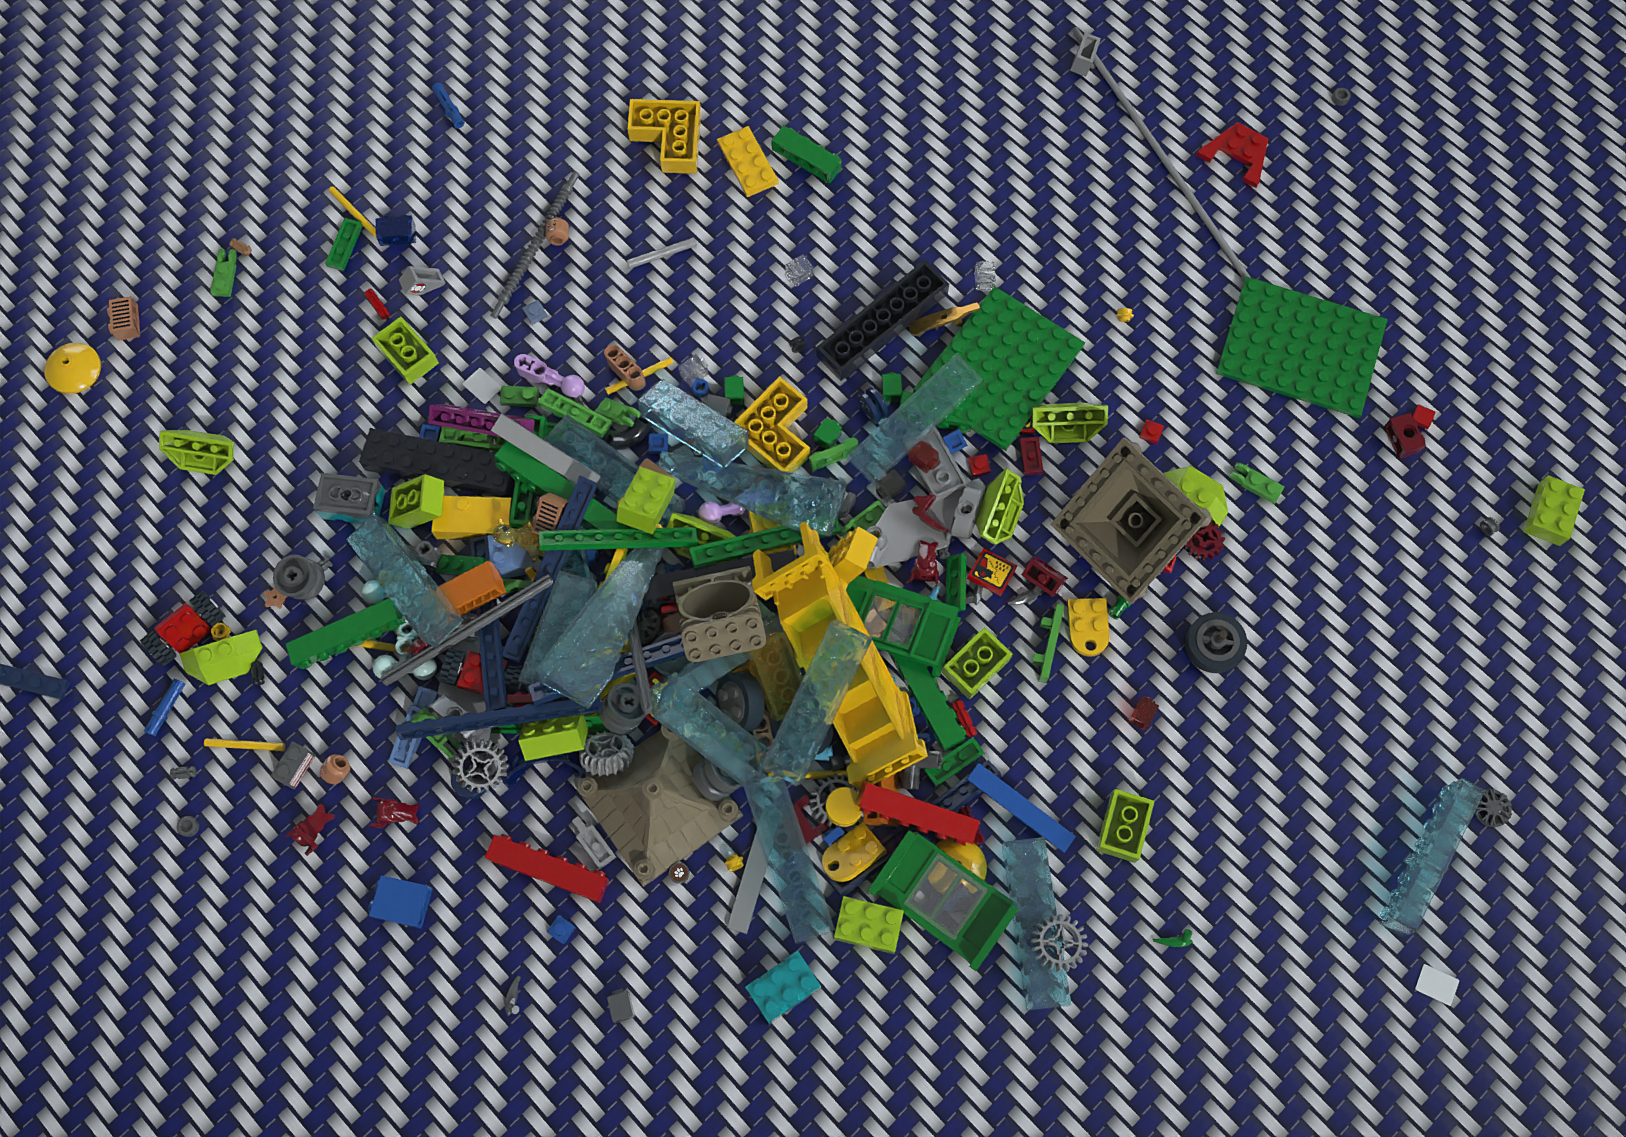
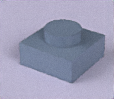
[522,300,548,325]

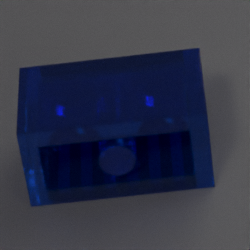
[375,215,416,246]

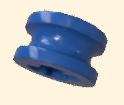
[692,379,709,398]

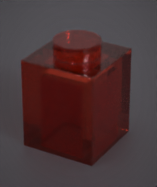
[909,439,939,474]
[1128,696,1159,730]

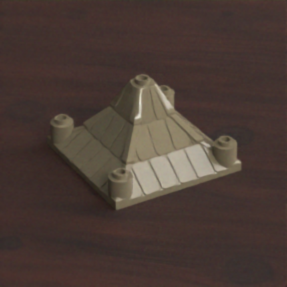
[1050,438,1211,604]
[576,719,743,887]

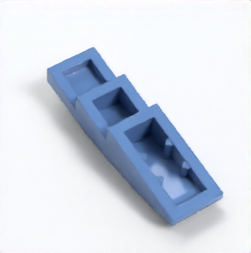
[389,686,438,769]

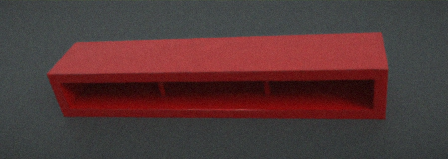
[855,781,980,846]
[484,834,609,903]

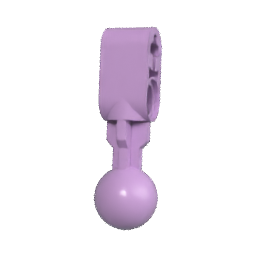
[514,354,585,398]
[698,489,775,525]

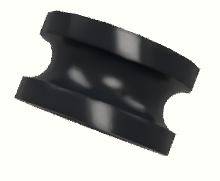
[789,336,807,353]

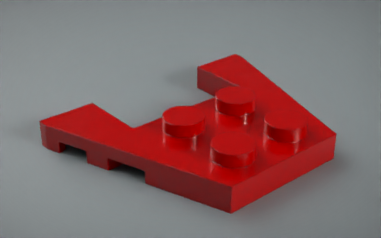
[1196,122,1268,188]

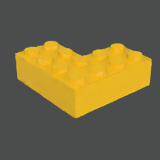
[628,99,701,174]
[729,376,810,482]
[827,527,878,590]

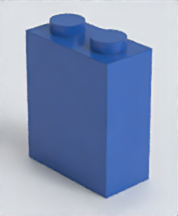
[368,875,433,929]

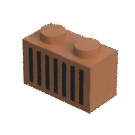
[107,296,140,341]
[532,492,569,535]

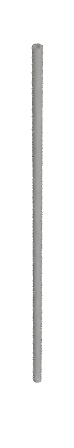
[1072,27,1251,280]

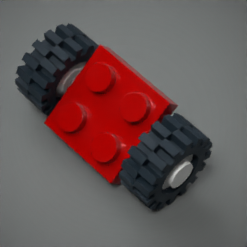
[140,590,226,666]
[439,648,525,695]

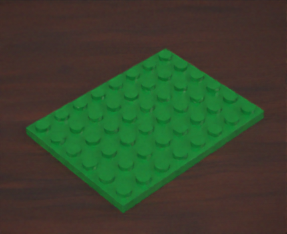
[1216,276,1388,418]
[913,286,1085,451]

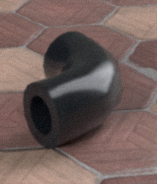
[604,416,653,450]

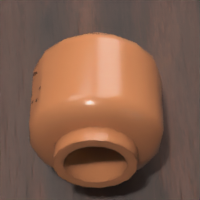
[546,217,569,245]
[320,754,350,784]

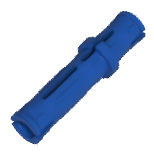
[432,83,465,128]
[144,678,186,737]

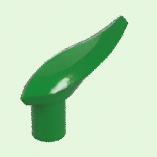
[1153,929,1193,947]

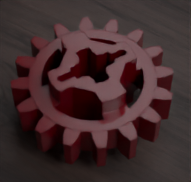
[1184,521,1225,561]

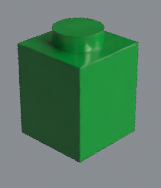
[882,372,902,402]
[725,375,745,405]
[814,417,842,450]

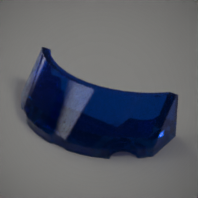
[503,750,586,787]

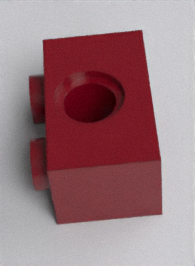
[1384,413,1426,459]
[1021,556,1068,597]

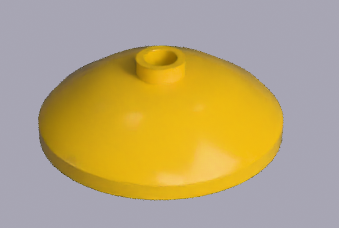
[44,343,101,394]
[928,837,987,895]

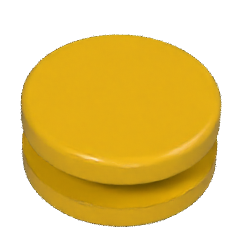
[825,787,862,827]

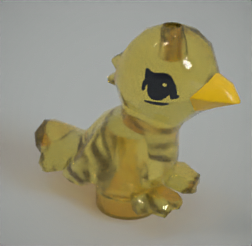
[493,519,541,562]

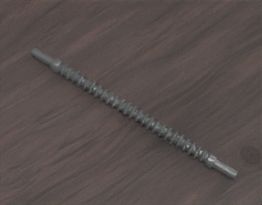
[490,171,580,319]

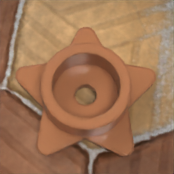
[264,587,288,609]

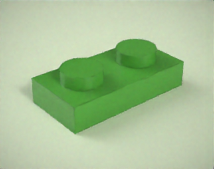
[500,386,540,407]

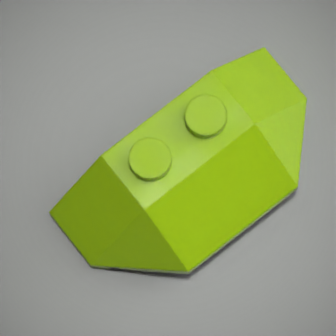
[1032,403,1108,443]
[159,430,234,475]
[1163,466,1228,528]
[975,469,1024,545]
[667,512,737,565]
[179,630,263,685]

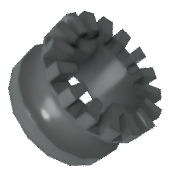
[1480,517,1500,536]

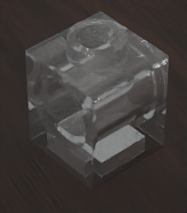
[785,254,813,287]
[975,261,996,290]
[679,354,708,388]

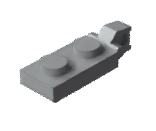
[572,816,616,870]

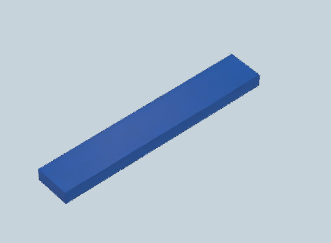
[966,763,1076,853]

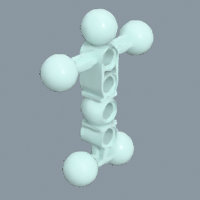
[361,562,437,680]

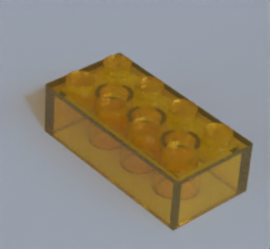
[746,629,813,721]

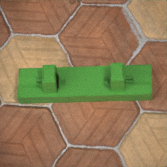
[538,388,612,438]
[439,426,507,453]
[1032,604,1064,683]

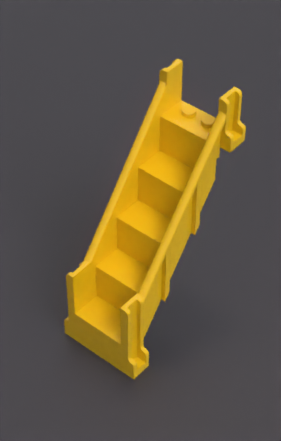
[752,522,928,790]

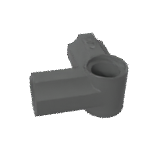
[400,541,442,570]
[900,751,943,790]

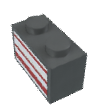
[270,741,316,790]

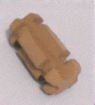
[229,238,252,256]

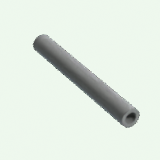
[626,237,697,269]

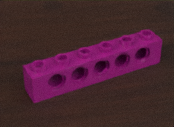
[429,404,534,437]

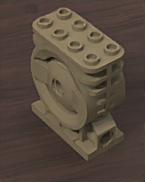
[673,566,766,662]

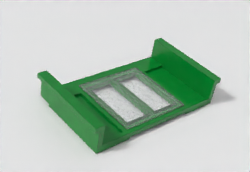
[846,576,961,677]
[868,830,1019,972]

